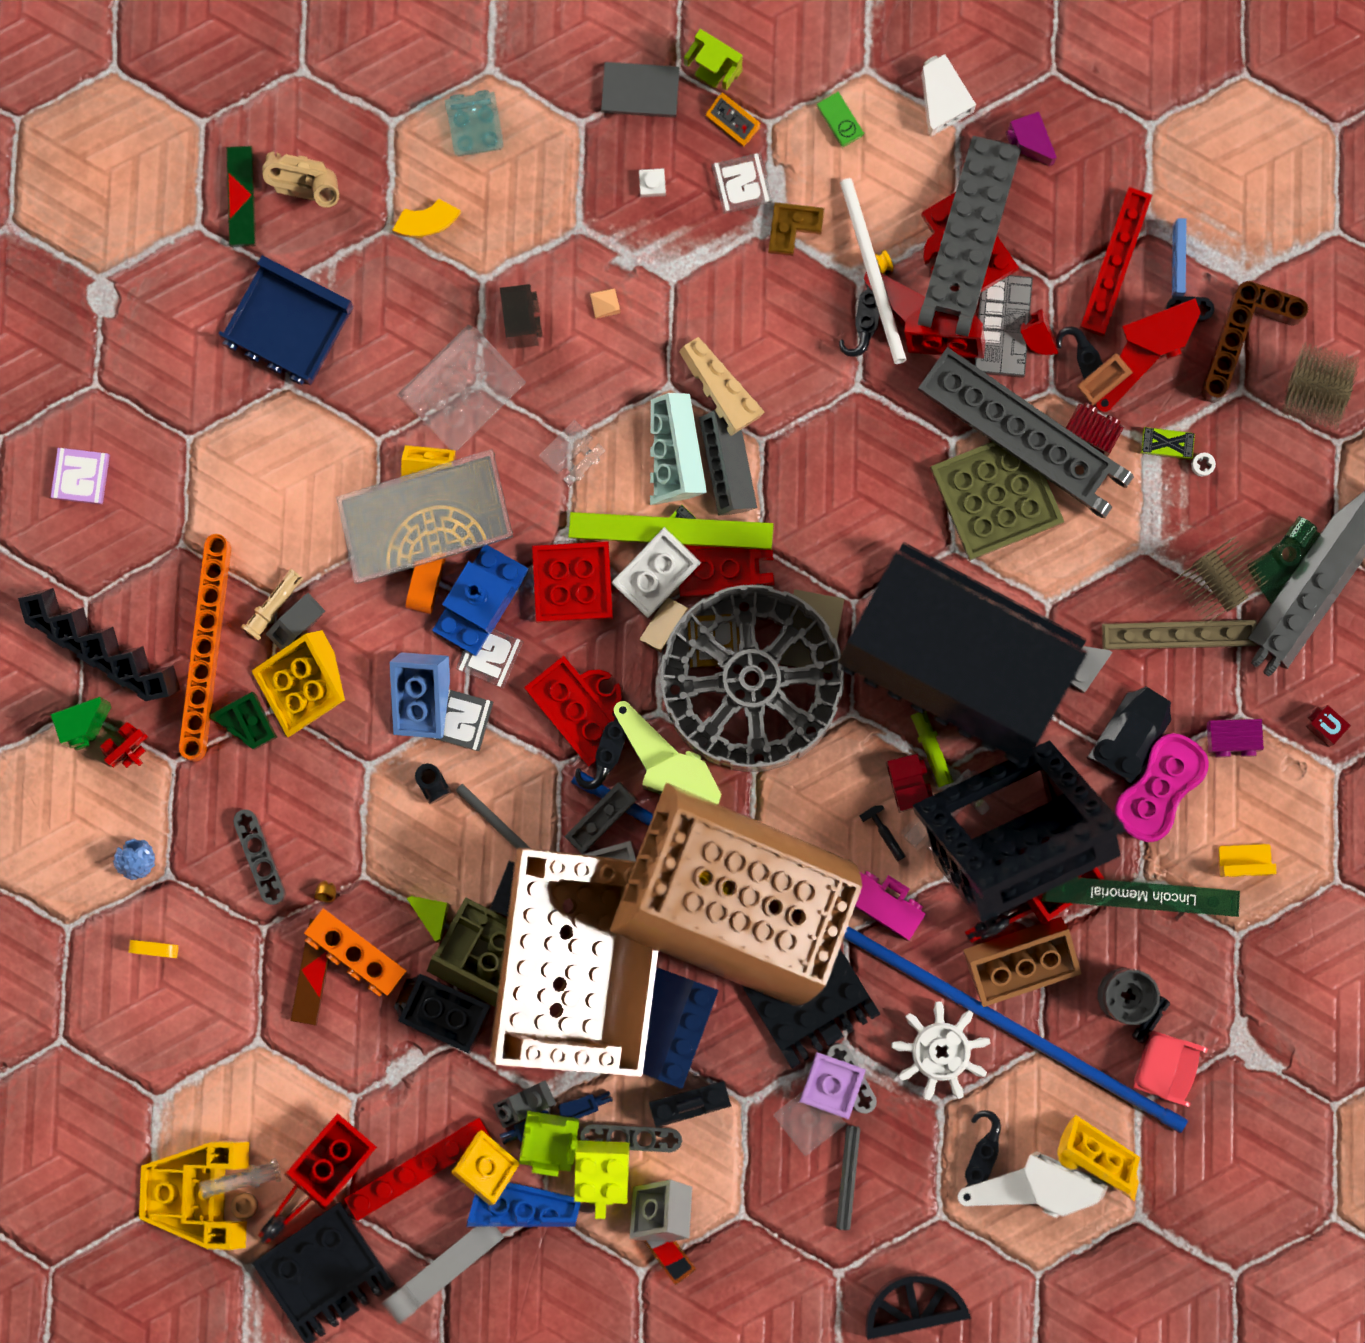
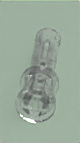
[199,1158,281,1199]

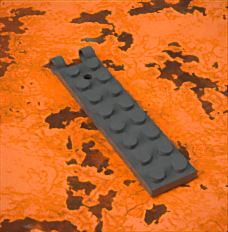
[918,135,1021,337]
[918,347,1134,519]

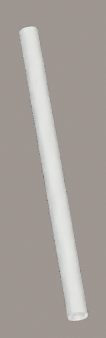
[840,178,907,364]

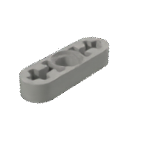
[827,1044,877,1114]

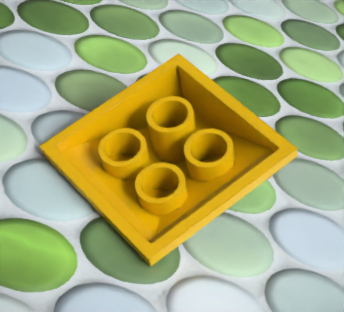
[252,630,345,738]

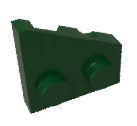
[209,692,278,749]

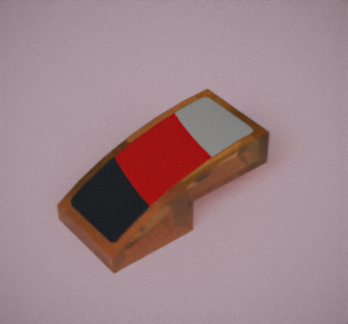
[643,1240,697,1285]

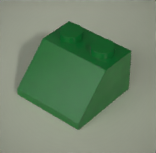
[51,697,111,750]

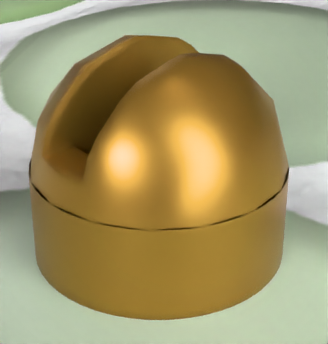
[315,881,336,902]

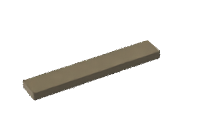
[1102,620,1258,650]

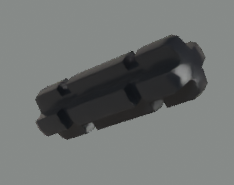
[1132,996,1170,1043]

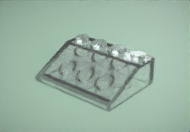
[396,325,526,451]

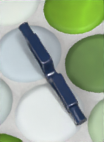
[500,1091,613,1145]

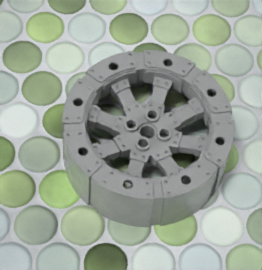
[660,585,844,772]

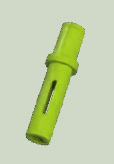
[911,711,954,788]

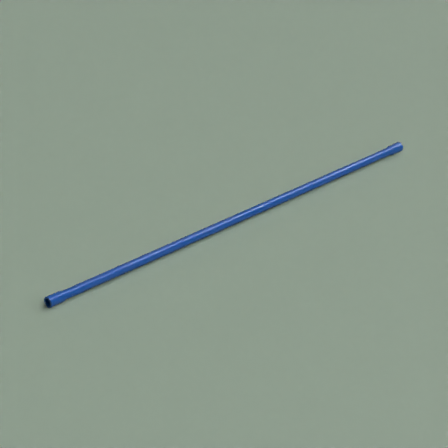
[571,771,1188,1133]

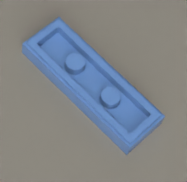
[1172,218,1187,297]

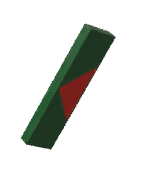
[227,146,256,247]

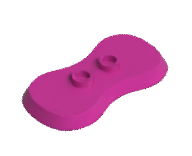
[1115,733,1209,842]

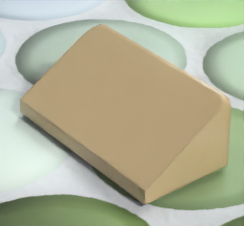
[639,597,688,653]

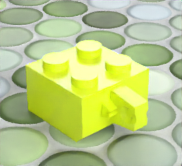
[574,1140,630,1219]

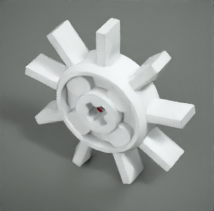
[891,1002,990,1100]

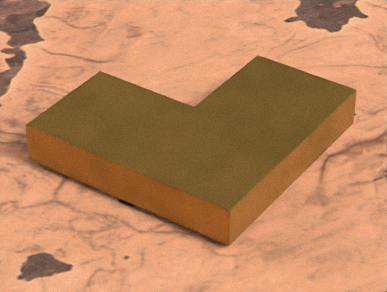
[768,202,824,256]

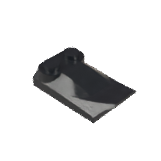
[1087,686,1172,785]
[394,974,491,1054]

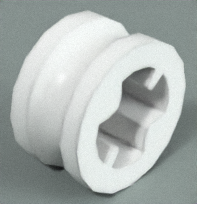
[1191,453,1216,477]

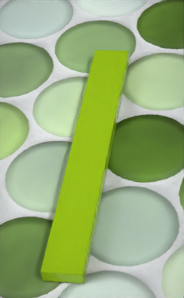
[569,512,774,550]

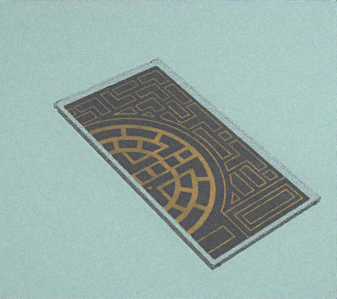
[336,449,513,584]

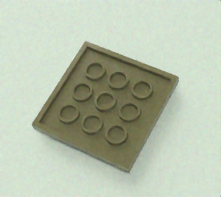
[930,442,1064,561]

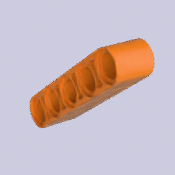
[405,553,447,614]

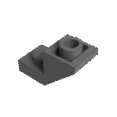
[266,593,325,650]
[493,1080,556,1129]

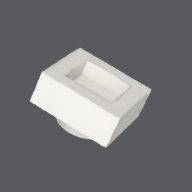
[639,169,666,197]

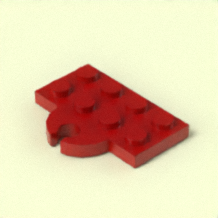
[921,192,1019,292]
[524,655,622,767]

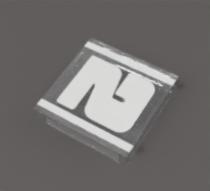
[712,153,772,214]
[456,629,524,689]

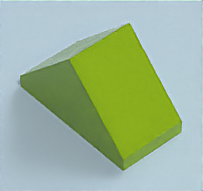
[407,896,449,943]

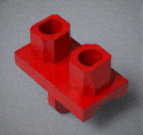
[100,722,148,768]

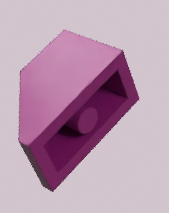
[1006,111,1057,166]

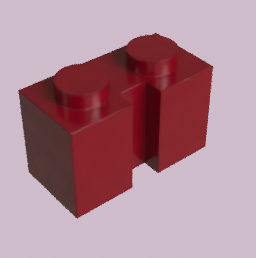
[886,754,933,813]

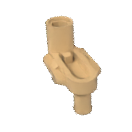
[262,152,339,208]

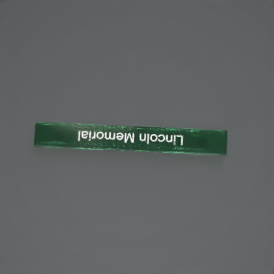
[1042,877,1240,917]

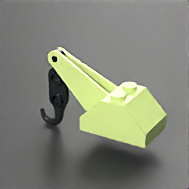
[575,701,721,804]

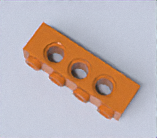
[304,908,406,997]

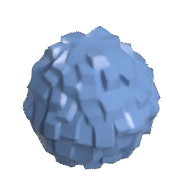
[113,838,155,880]

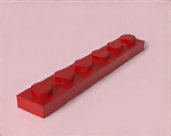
[1079,187,1152,336]
[344,1117,492,1221]

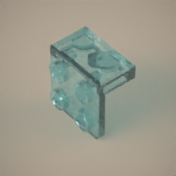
[445,90,504,156]

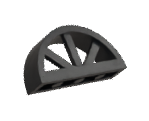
[865,1274,971,1340]

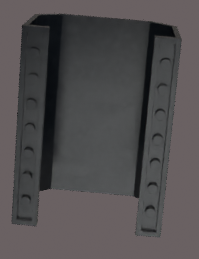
[837,542,1087,764]

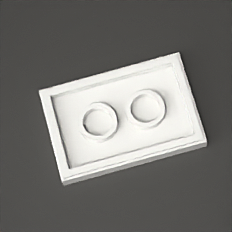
[611,527,701,618]

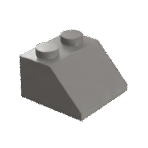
[630,1180,692,1242]

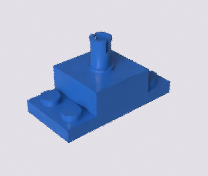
[432,544,529,656]

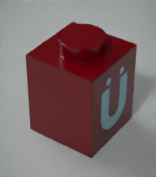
[1306,705,1351,747]

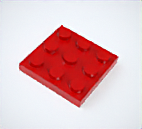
[532,541,613,623]

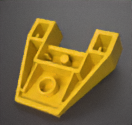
[139,1141,250,1250]

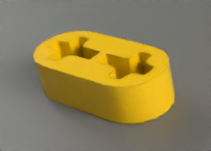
[128,940,179,958]

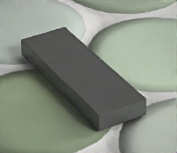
[564,782,637,854]

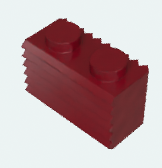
[1066,403,1124,457]

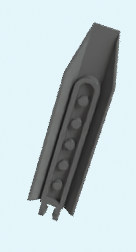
[1247,491,1365,677]

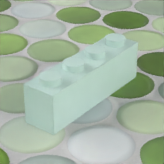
[650,393,707,505]

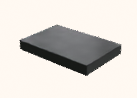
[601,62,680,118]

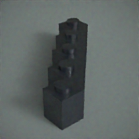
[18,588,180,702]

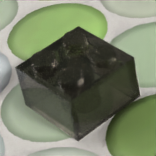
[500,284,543,349]

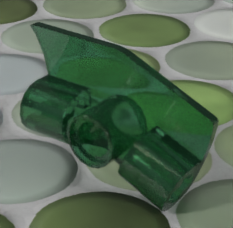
[1247,516,1320,604]

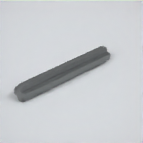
[836,1125,860,1230]

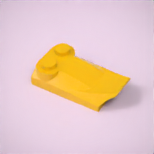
[1057,1115,1140,1201]

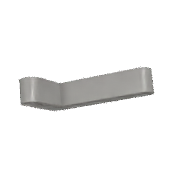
[382,1227,504,1324]

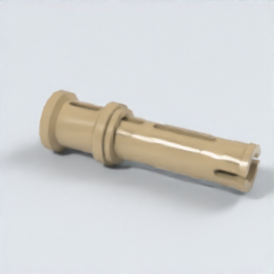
[241,569,303,641]

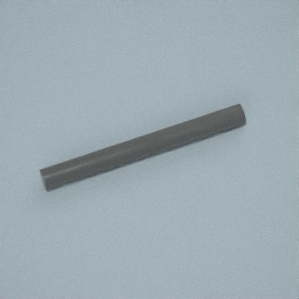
[456,784,531,849]

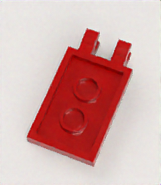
[679,545,775,597]

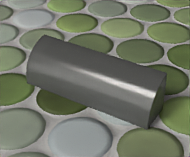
[699,411,757,516]

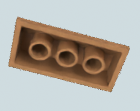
[963,917,1081,1007]

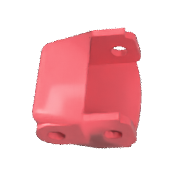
[1133,1031,1208,1107]

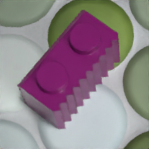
[1207,719,1264,758]

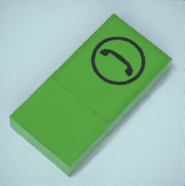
[817,91,864,148]

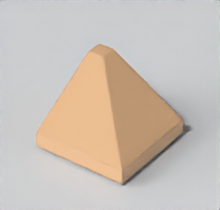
[590,288,620,319]

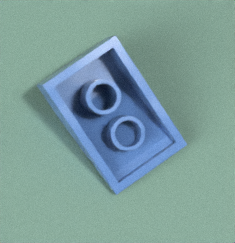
[389,652,450,739]

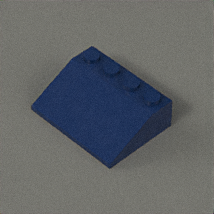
[642,967,719,1089]

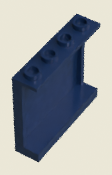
[218,255,354,386]

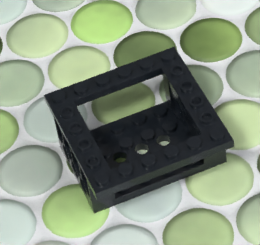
[912,740,1125,923]

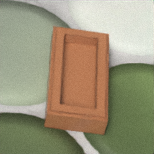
[1077,353,1133,406]

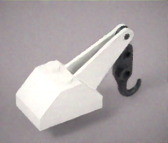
[958,1110,1109,1218]

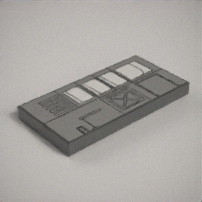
[974,275,1033,378]

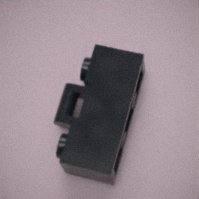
[649,1081,731,1128]

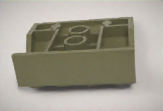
[427,897,508,1007]

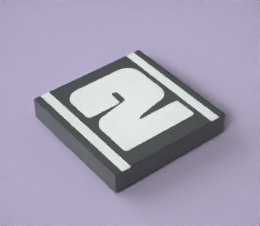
[432,690,494,752]

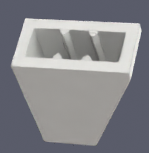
[922,54,976,137]

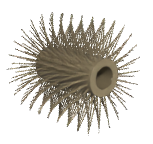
[1282,342,1359,430]
[1173,536,1267,625]

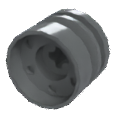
[1097,968,1160,1025]

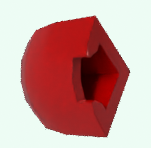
[1020,309,1058,355]

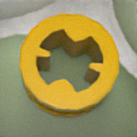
[875,250,894,275]

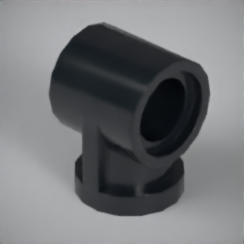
[415,763,452,805]

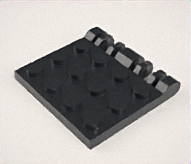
[741,948,881,1069]
[252,1202,396,1343]

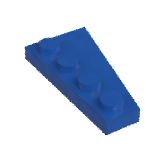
[467,1182,581,1227]

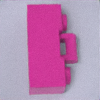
[855,871,926,941]

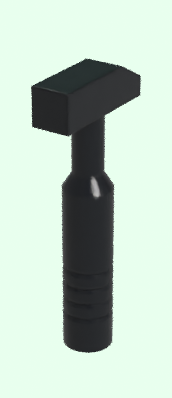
[859,805,906,862]

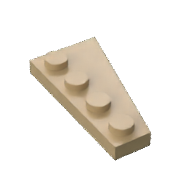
[679,337,764,436]

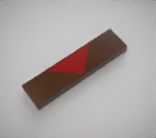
[290,918,335,1026]

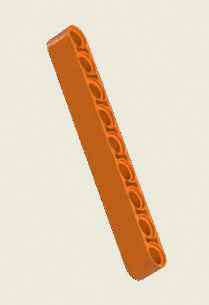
[179,534,231,762]

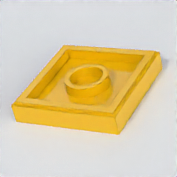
[452,1131,520,1206]

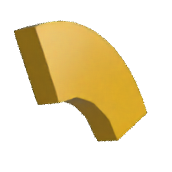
[392,198,461,238]

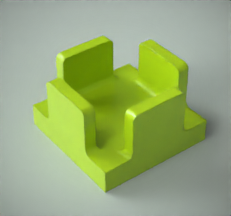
[684,29,743,91]
[519,1111,579,1176]

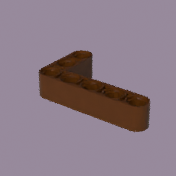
[1201,281,1308,403]

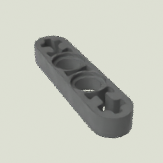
[233,809,286,905]
[580,1124,682,1152]

